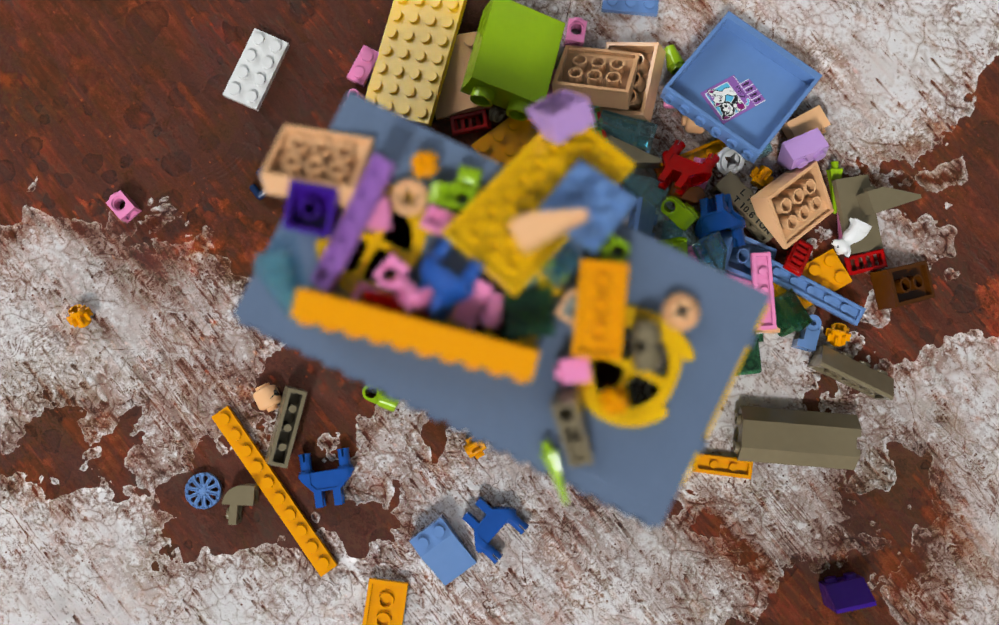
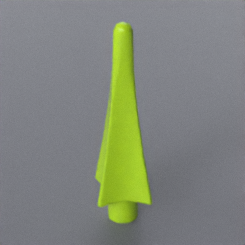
[826,161,843,214]
[540,440,569,504]

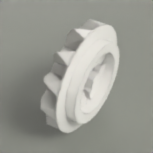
[717,147,745,175]

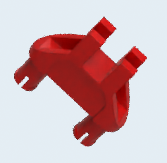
[658,140,720,197]

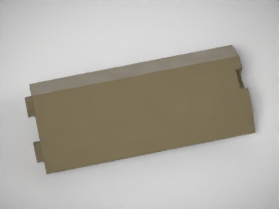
[733,405,861,470]

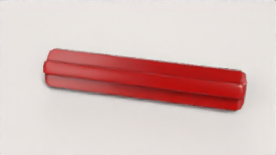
[362,290,432,319]

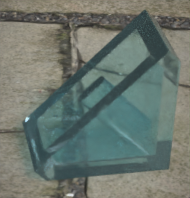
[541,249,580,291]

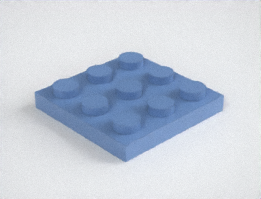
[537,159,638,255]

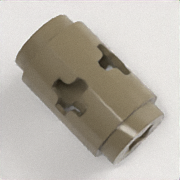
[632,322,661,371]

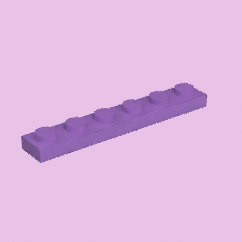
[310,153,397,293]

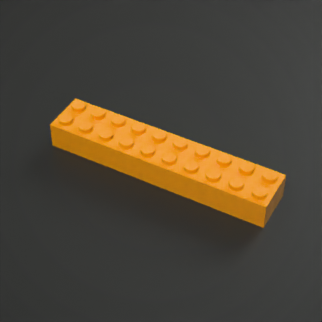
[290,288,540,384]

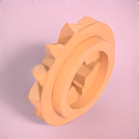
[390,179,428,217]
[662,292,701,331]

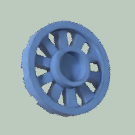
[185,472,222,509]

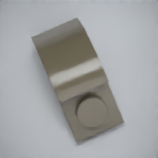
[222,484,259,525]

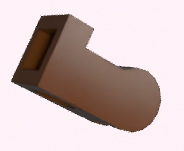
[666,181,705,205]

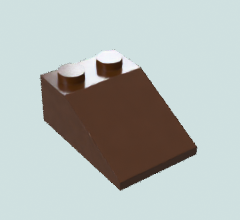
[870,260,935,310]

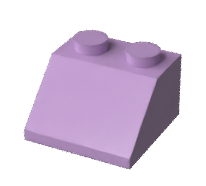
[525,89,595,144]
[777,128,829,170]

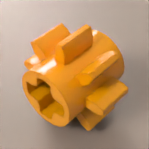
[411,149,440,180]
[749,165,774,189]
[66,304,93,328]
[825,323,851,347]
[598,386,630,415]
[463,438,487,459]

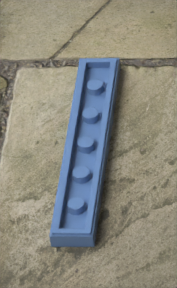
[771,258,866,326]

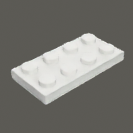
[222,28,290,111]

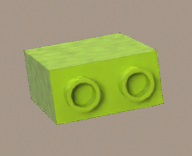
[460,0,565,121]

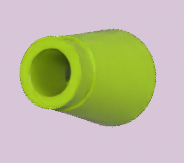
[664,45,685,75]

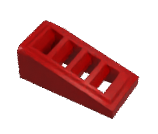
[450,109,492,136]
[783,238,813,277]
[844,249,888,276]

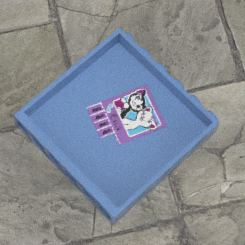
[660,11,823,164]

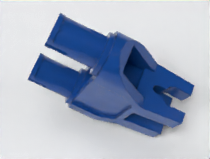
[694,194,746,254]
[418,236,486,319]
[298,447,355,508]
[462,497,529,564]

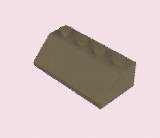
[807,344,894,400]

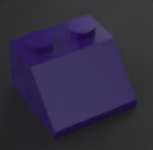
[282,179,341,237]
[818,572,877,614]

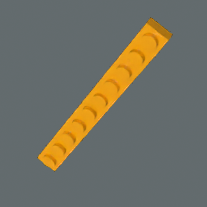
[211,406,338,577]

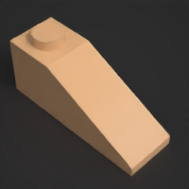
[508,209,590,255]

